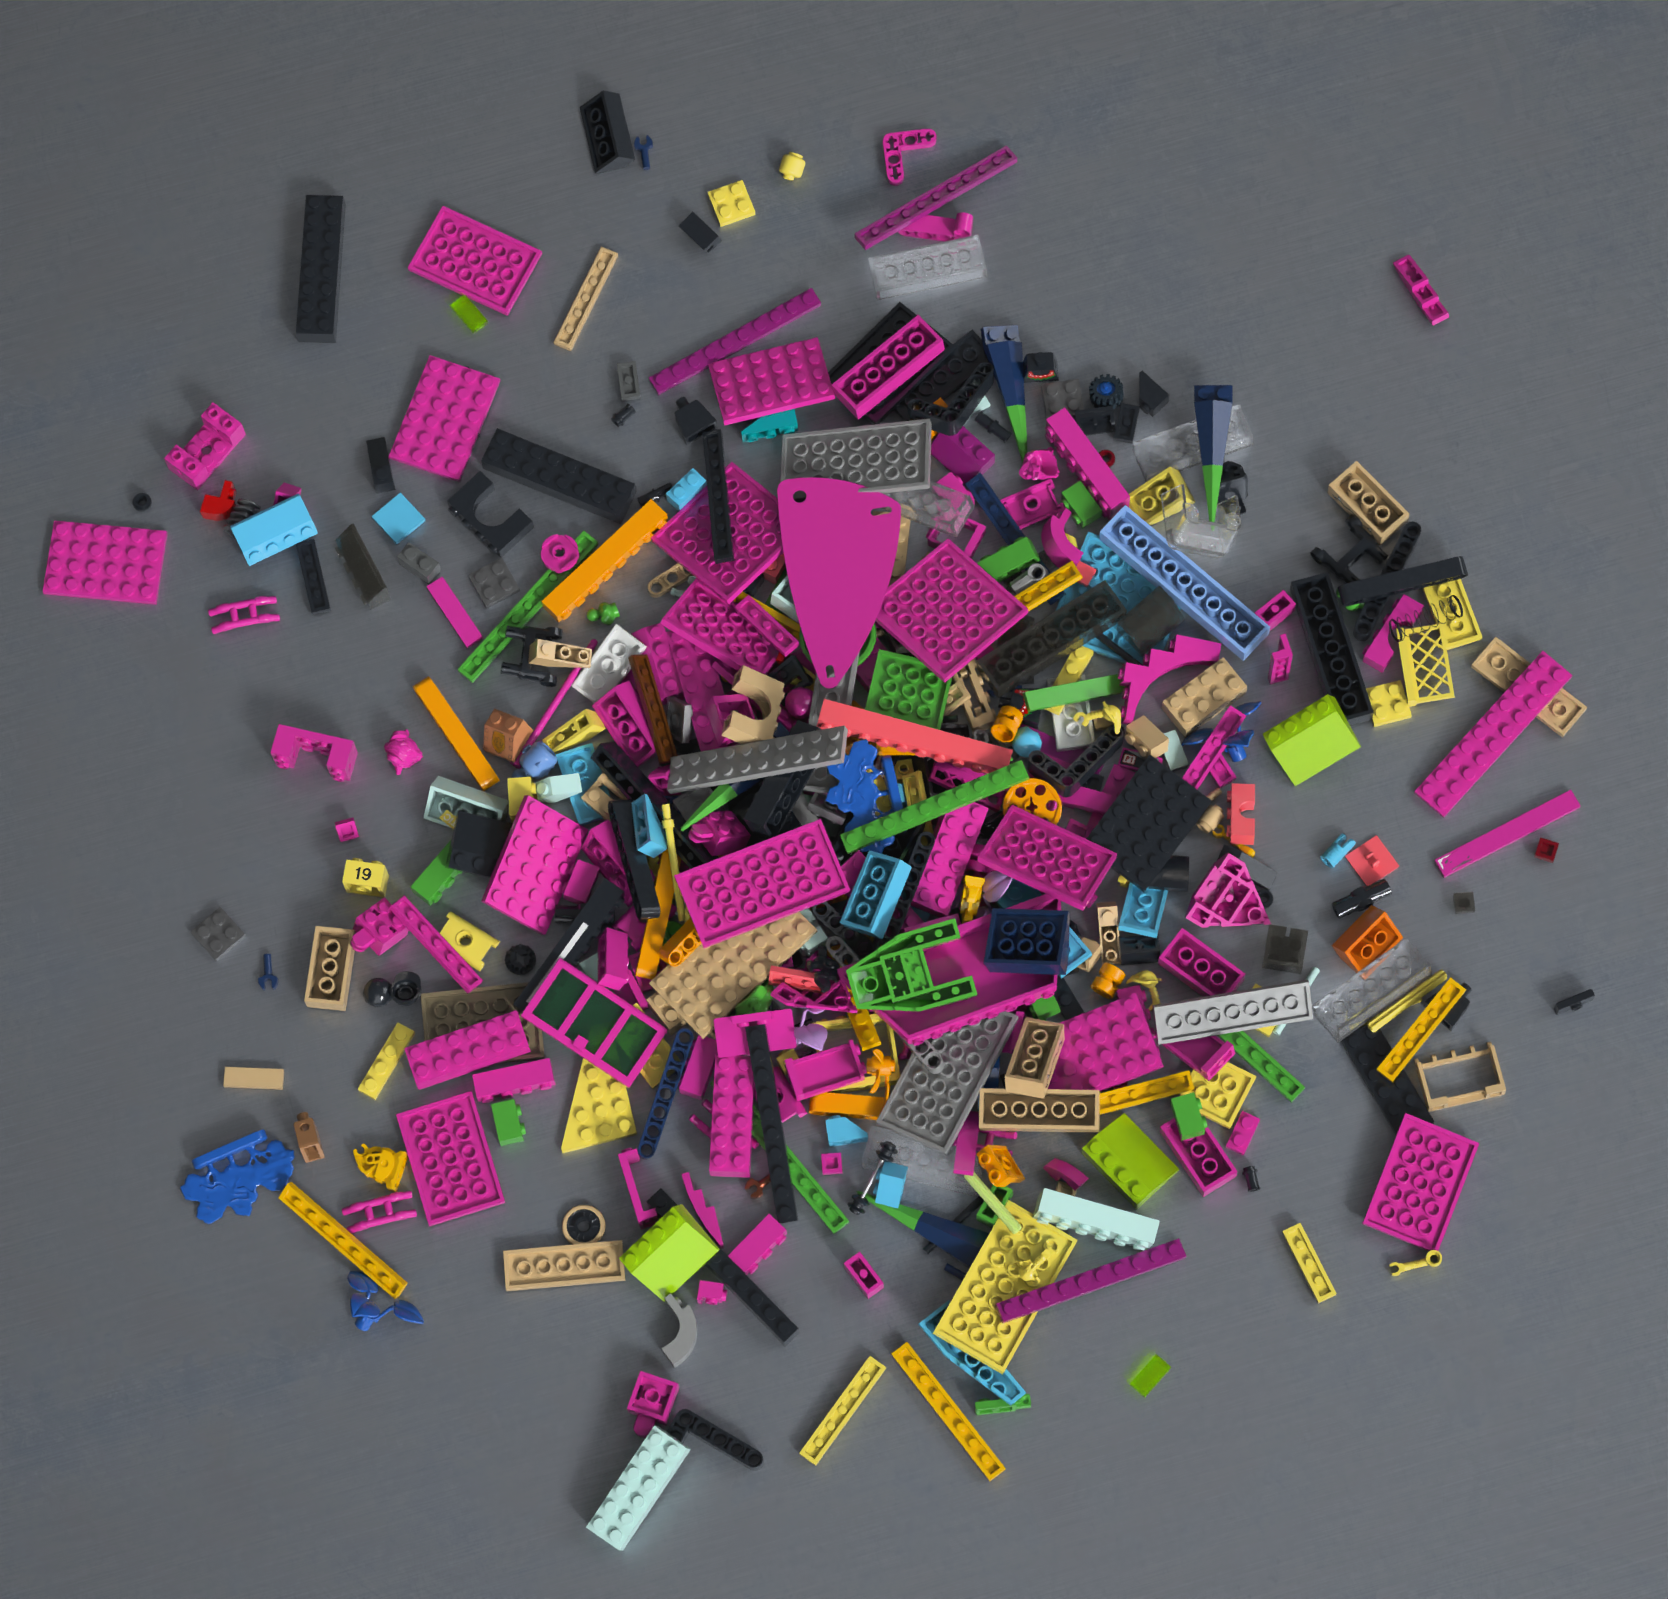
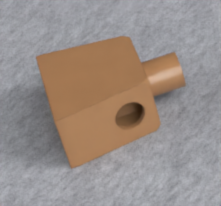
[294,1112,325,1163]

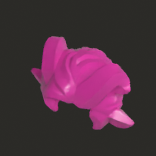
[1019,447,1060,480]
[384,729,423,775]

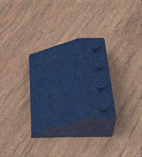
[984,908,1070,975]

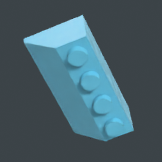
[230,493,318,566]

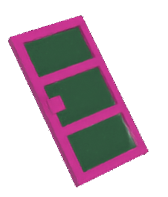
[521,958,668,1088]

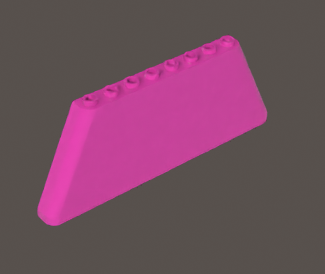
[837,894,1061,1046]

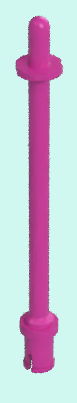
[510,639,598,769]

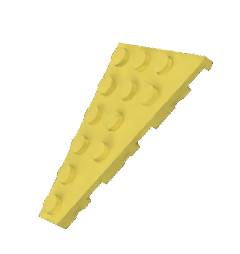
[561,1022,637,1153]

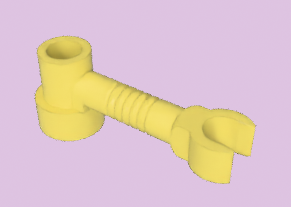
[1389,1250,1442,1276]

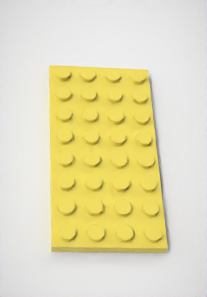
[932,1200,1078,1374]

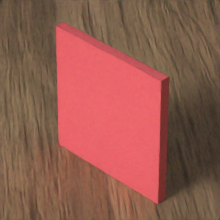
[1345,835,1399,887]

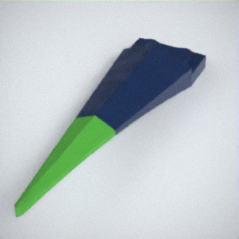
[980,325,1028,463]
[1194,385,1233,530]
[681,722,790,831]
[856,1191,989,1268]

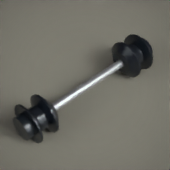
[847,1141,898,1215]

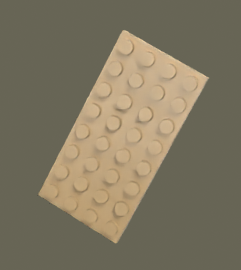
[649,912,818,1039]

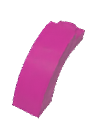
[1041,508,1083,568]

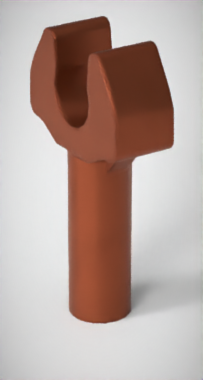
[745,1174,771,1199]

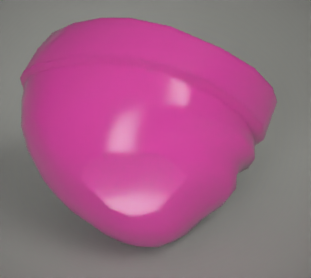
[785,687,813,719]

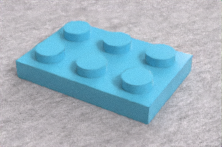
[1118,882,1168,938]

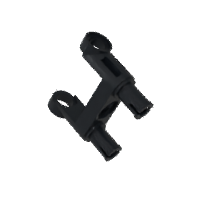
[1310,514,1388,583]
[501,625,563,687]

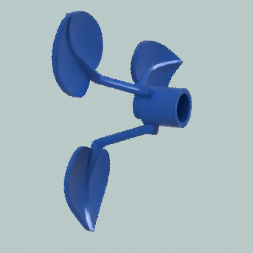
[1181,701,1262,762]
[347,1271,424,1331]

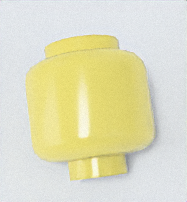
[779,152,805,181]

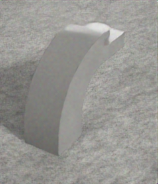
[662,1293,698,1368]

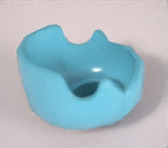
[1012,726,1042,758]

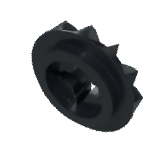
[505,944,536,975]

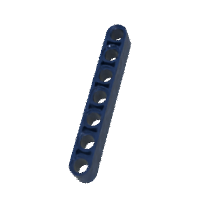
[637,1028,694,1160]

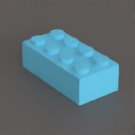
[840,850,912,939]

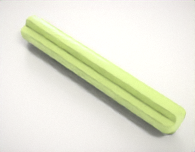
[964,1172,1021,1234]

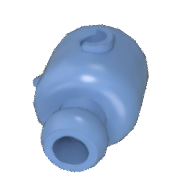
[512,741,557,779]

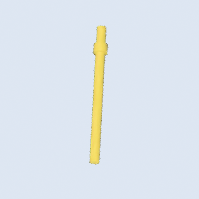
[662,804,685,921]

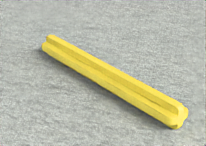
[1367,969,1447,1032]

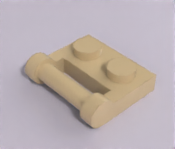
[581,773,627,822]

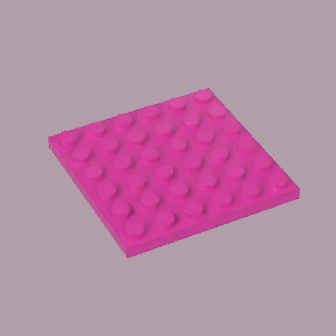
[651,462,784,604]
[875,539,1028,683]

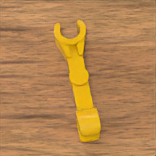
[1212,824,1255,858]

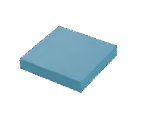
[372,492,426,545]

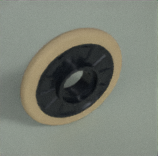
[562,1205,605,1245]

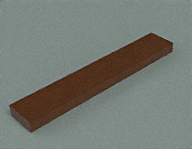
[628,654,678,764]

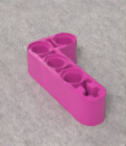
[898,212,973,244]

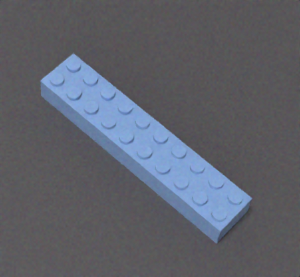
[1099,505,1270,661]

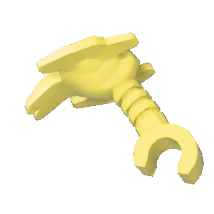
[1073,701,1121,734]
[1126,970,1162,1011]
[1017,1246,1055,1283]

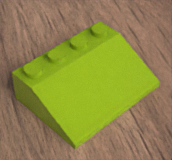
[1263,694,1361,786]
[1081,1113,1180,1210]
[619,1204,720,1301]

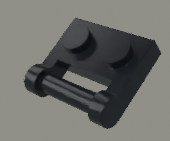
[767,655,814,706]

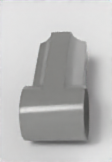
[1010,563,1049,594]

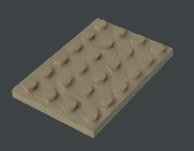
[421,982,545,1064]

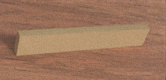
[554,246,618,351]

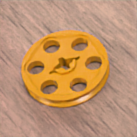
[1003,778,1062,825]

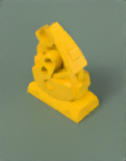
[960,875,985,924]
[353,1143,408,1192]

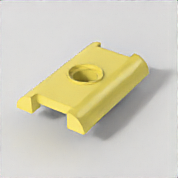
[440,912,500,972]

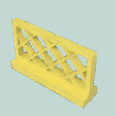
[1396,624,1455,707]

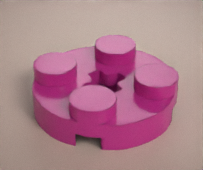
[541,534,579,574]

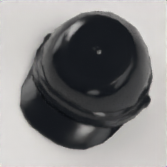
[980,811,1004,837]
[389,971,422,1006]

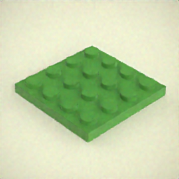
[865,649,952,730]

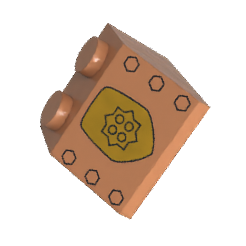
[483,708,533,763]

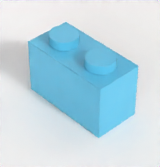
[666,468,707,512]
[873,1161,908,1208]

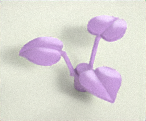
[949,871,1013,918]
[767,1008,827,1051]

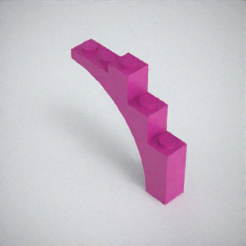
[1117,634,1221,725]

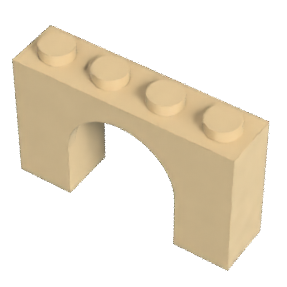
[721,665,785,744]

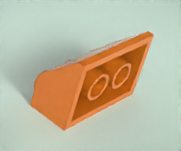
[1331,905,1403,978]

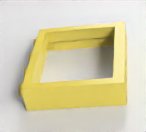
[814,1012,900,1094]

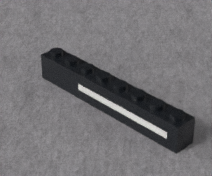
[513,878,625,1018]

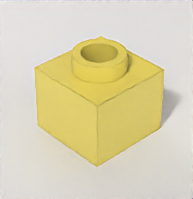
[894,759,914,784]
[776,1049,799,1075]

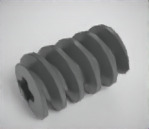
[223,498,261,539]

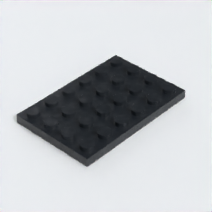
[828,302,955,424]
[1086,755,1212,892]

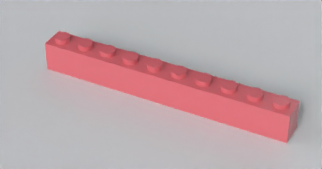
[817,699,1013,773]

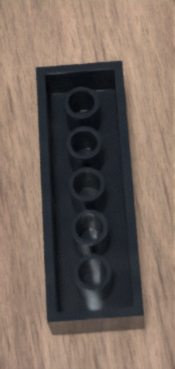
[743,720,819,840]

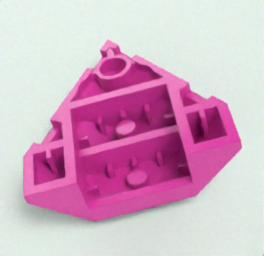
[1185,852,1271,928]
[770,950,858,1013]

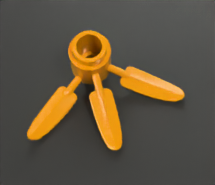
[866,1049,896,1110]

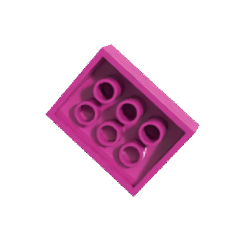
[621,623,685,705]

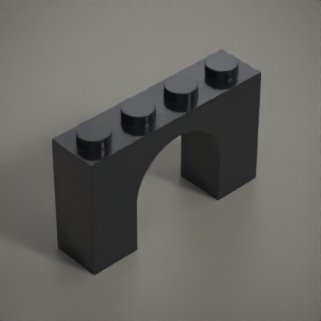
[447,471,534,557]

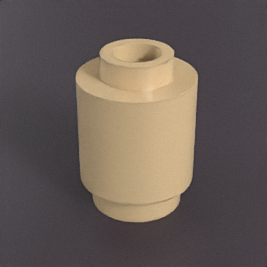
[1196,805,1224,834]

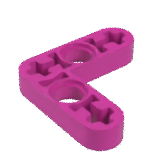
[883,129,937,186]

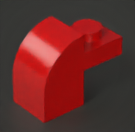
[200,480,236,521]

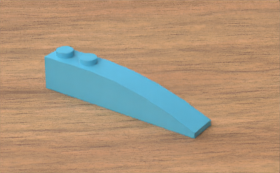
[918,1300,1026,1406]

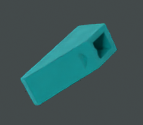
[741,409,798,442]

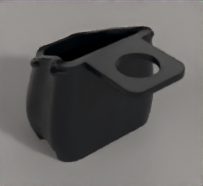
[1217,461,1248,517]

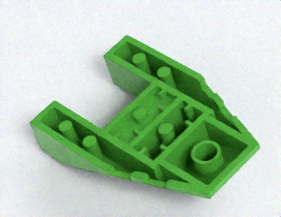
[846,918,978,1011]

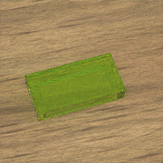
[450,295,488,334]
[1130,1354,1171,1398]

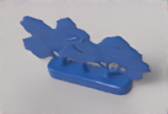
[825,739,907,854]
[180,1130,295,1224]

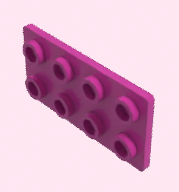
[714,1009,797,1058]

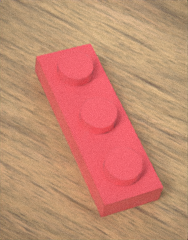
[768,965,823,994]

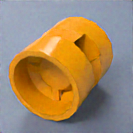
[991,706,1023,742]
[1090,962,1126,999]

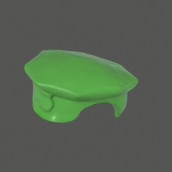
[727,978,774,1017]

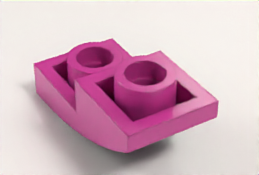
[1043,1158,1089,1191]

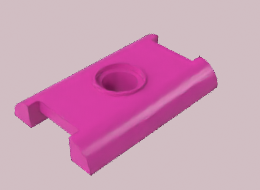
[1001,478,1065,529]
[611,904,677,952]
[754,1066,808,1123]

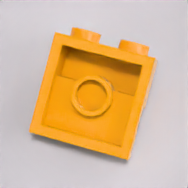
[976,1145,1026,1187]

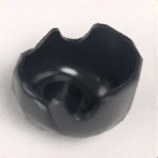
[363,978,392,1007]

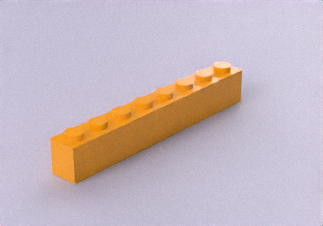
[541,499,668,623]

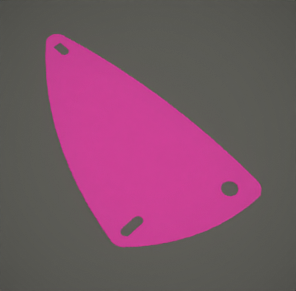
[777,477,901,689]

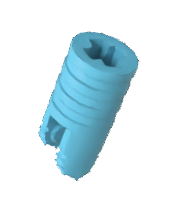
[1320,833,1356,869]

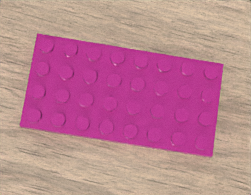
[674,819,850,949]

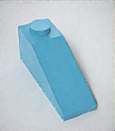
[631,794,667,858]

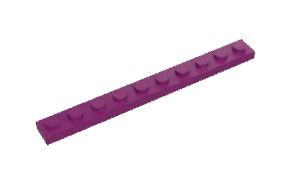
[854,145,1017,250]
[649,288,821,396]
[995,1238,1187,1324]

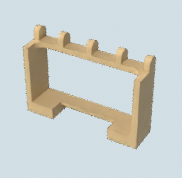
[1414,1041,1506,1112]

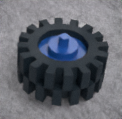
[1089,374,1124,409]

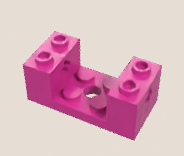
[164,402,246,491]
[270,724,358,782]

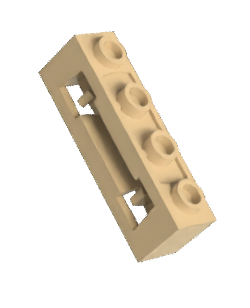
[952,659,997,733]

